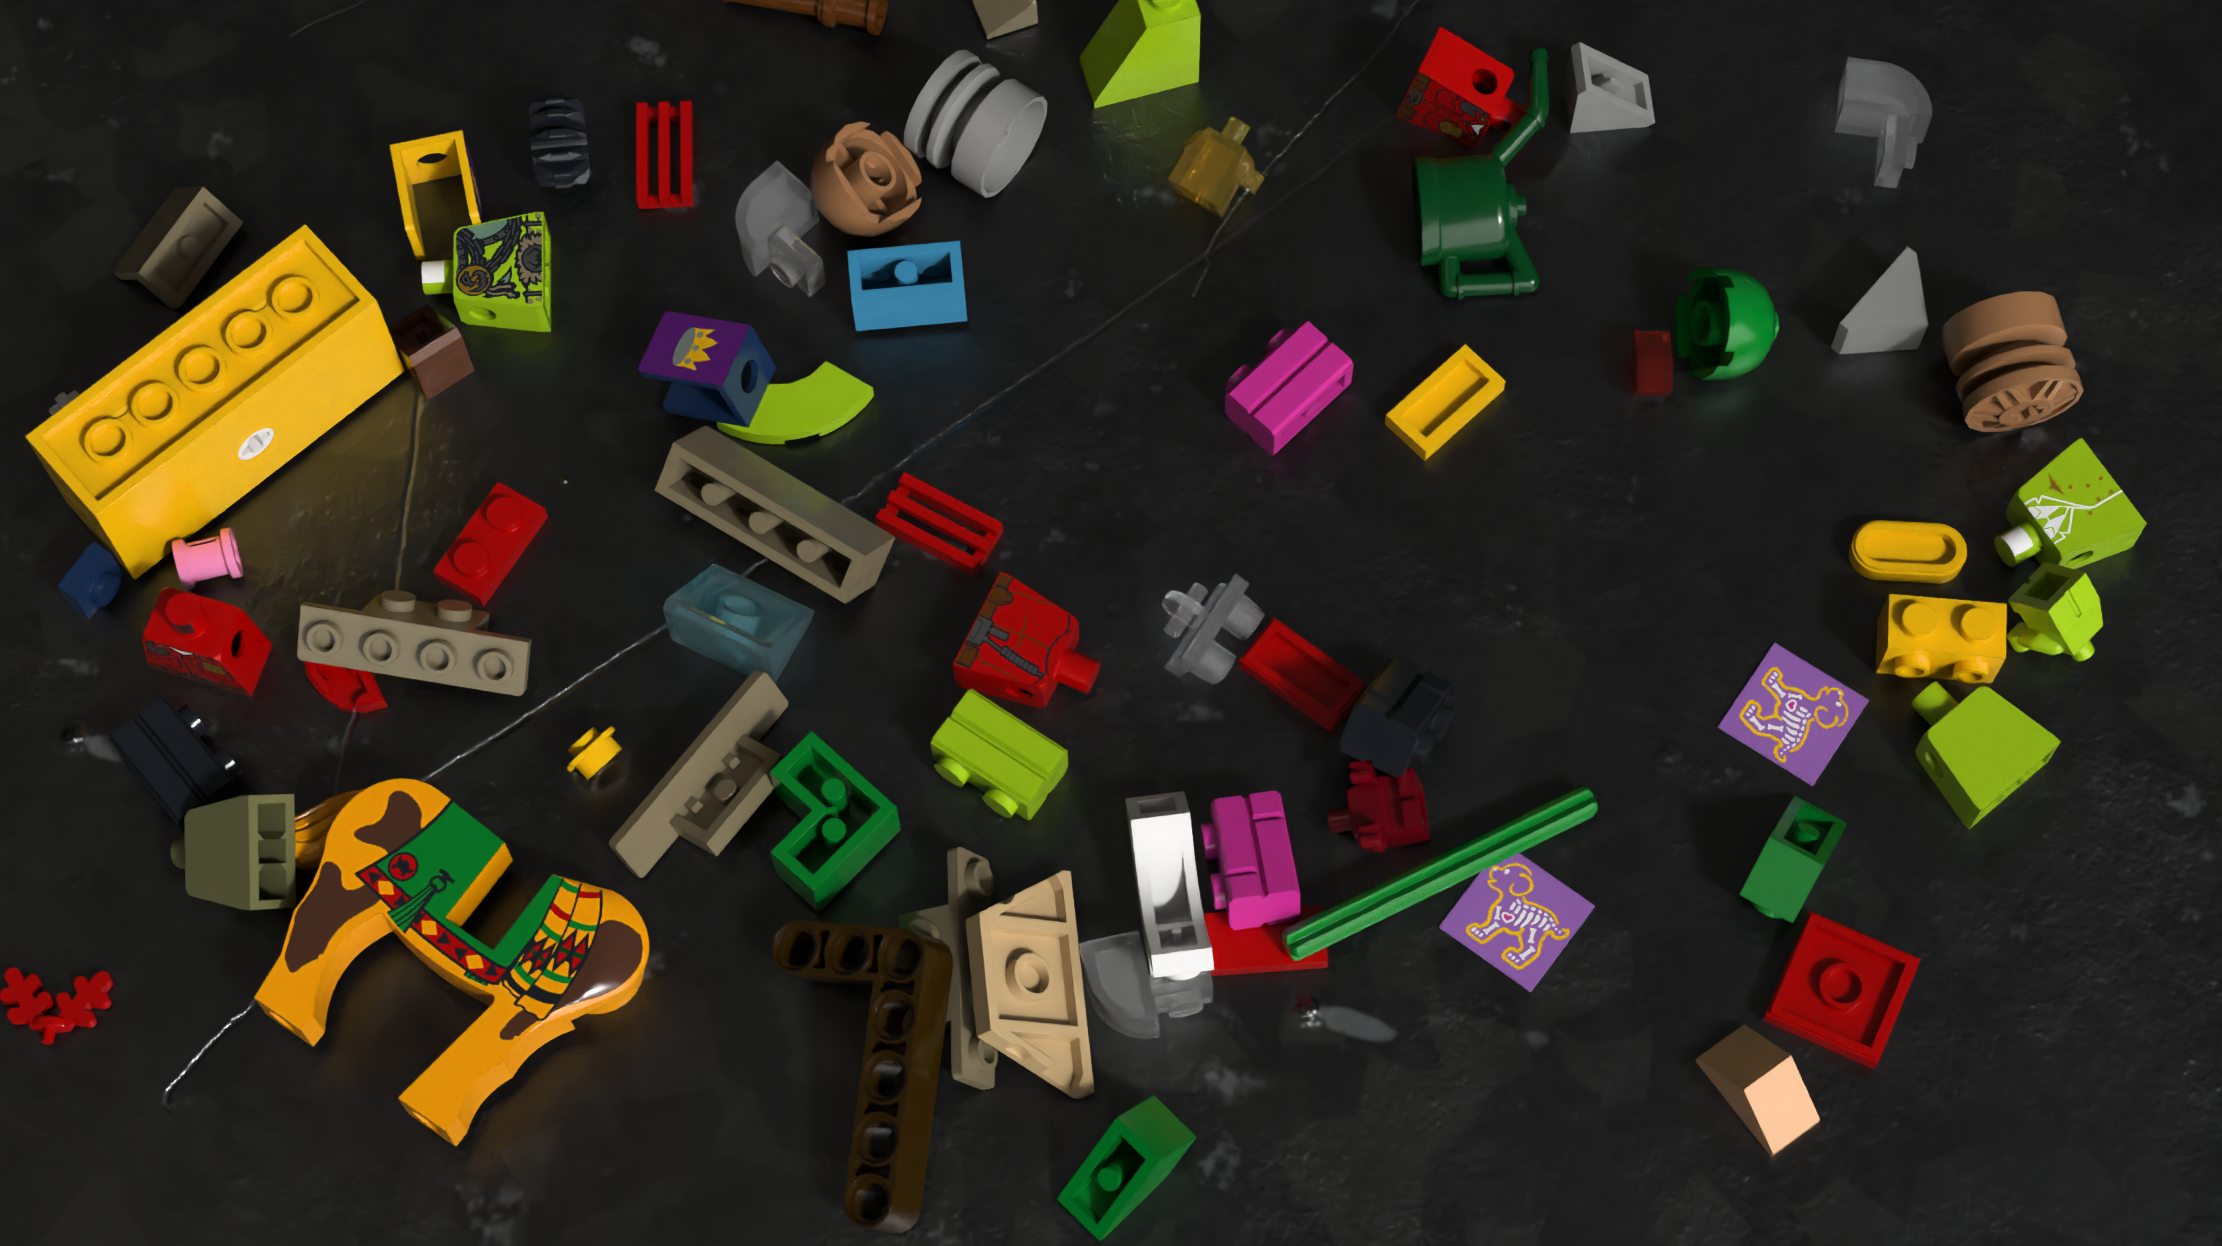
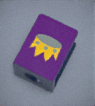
[638,311,776,428]

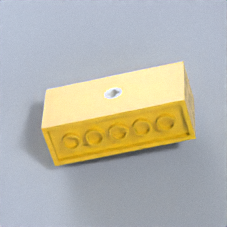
[25,224,405,580]

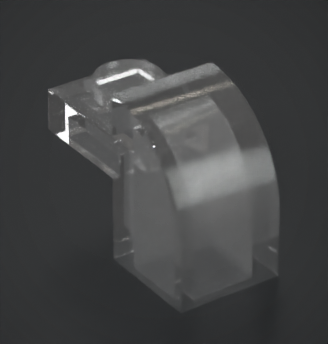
[1834,57,1932,189]
[735,160,826,297]
[1080,930,1213,1039]

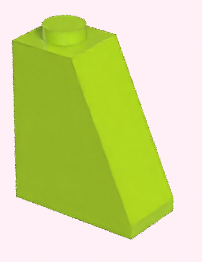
[1079,0,1201,108]

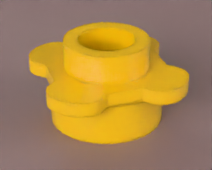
[566,726,622,780]

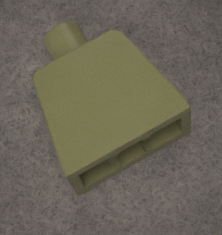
[171,794,296,910]

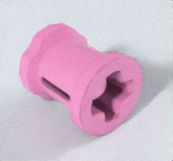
[172,527,243,590]

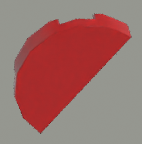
[304,605,388,713]

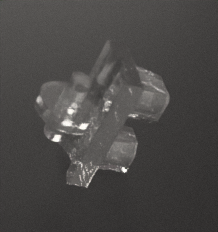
[1161,574,1265,684]

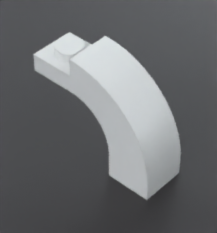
[1125,791,1214,980]

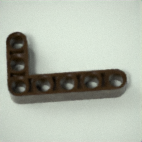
[772,920,953,1234]

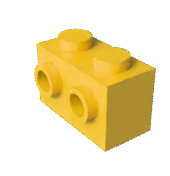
[1876,594,2007,683]

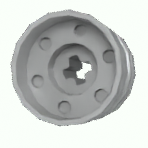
[904,50,1047,198]

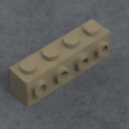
[655,425,895,604]

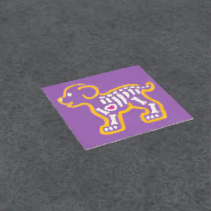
[1717,642,1869,786]
[1439,853,1595,992]

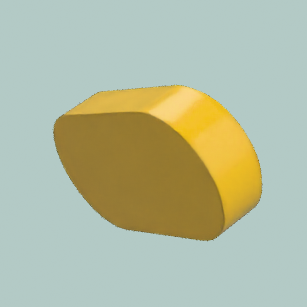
[1849,520,1967,584]

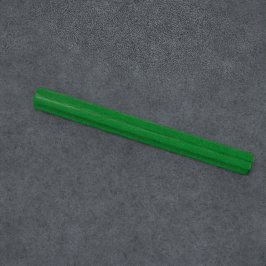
[1281,785,1598,961]

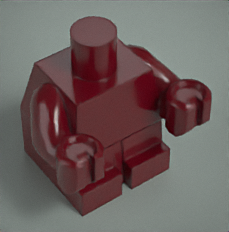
[1327,759,1431,853]

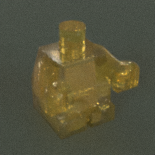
[1168,117,1264,218]

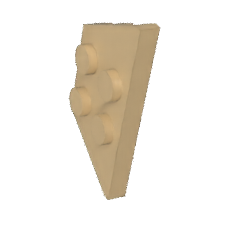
[965,870,1095,1099]

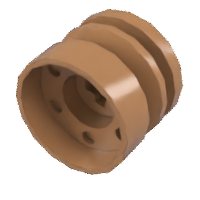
[1940,291,2084,432]

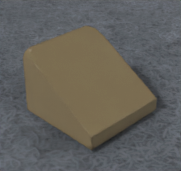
[971,0,1038,40]

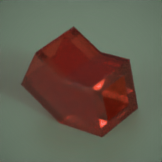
[1631,331,1673,396]

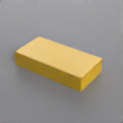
[1385,344,1505,461]

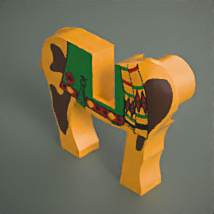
[254,778,650,1147]

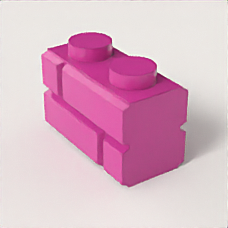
[1225,320,1354,456]
[1201,790,1300,930]

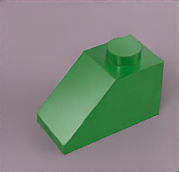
[1739,796,1847,923]
[1057,1095,1197,1241]

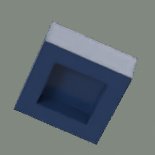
[57,541,125,619]

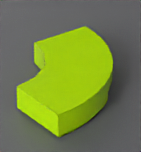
[717,361,874,444]

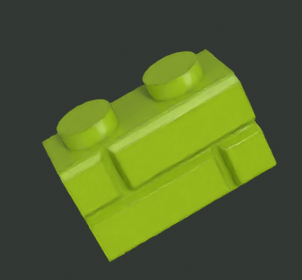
[930,688,1068,821]

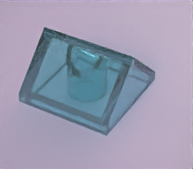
[663,563,815,683]

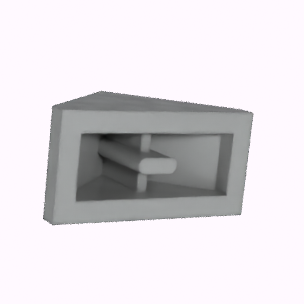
[1563,42,1655,133]
[1831,246,1928,354]

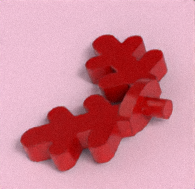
[0,967,113,1045]

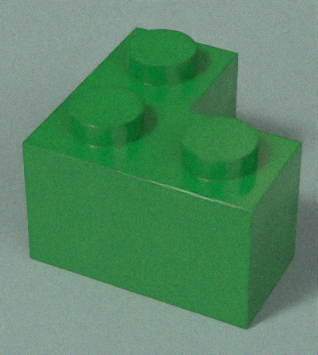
[770,731,901,912]

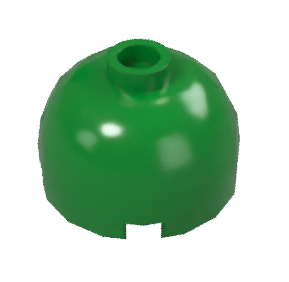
[1673,267,1779,380]

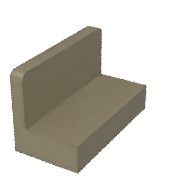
[112,186,243,308]

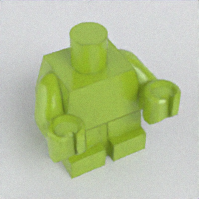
[2006,562,2103,661]

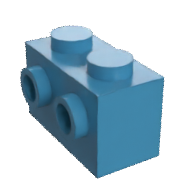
[847,241,967,331]

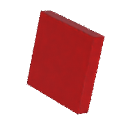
[1762,911,1921,1069]

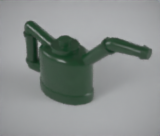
[1411,49,1549,300]

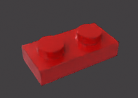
[433,481,548,607]

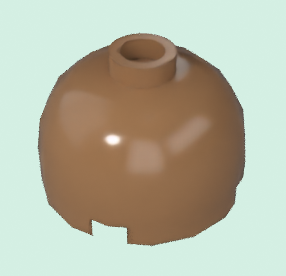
[809,121,922,237]

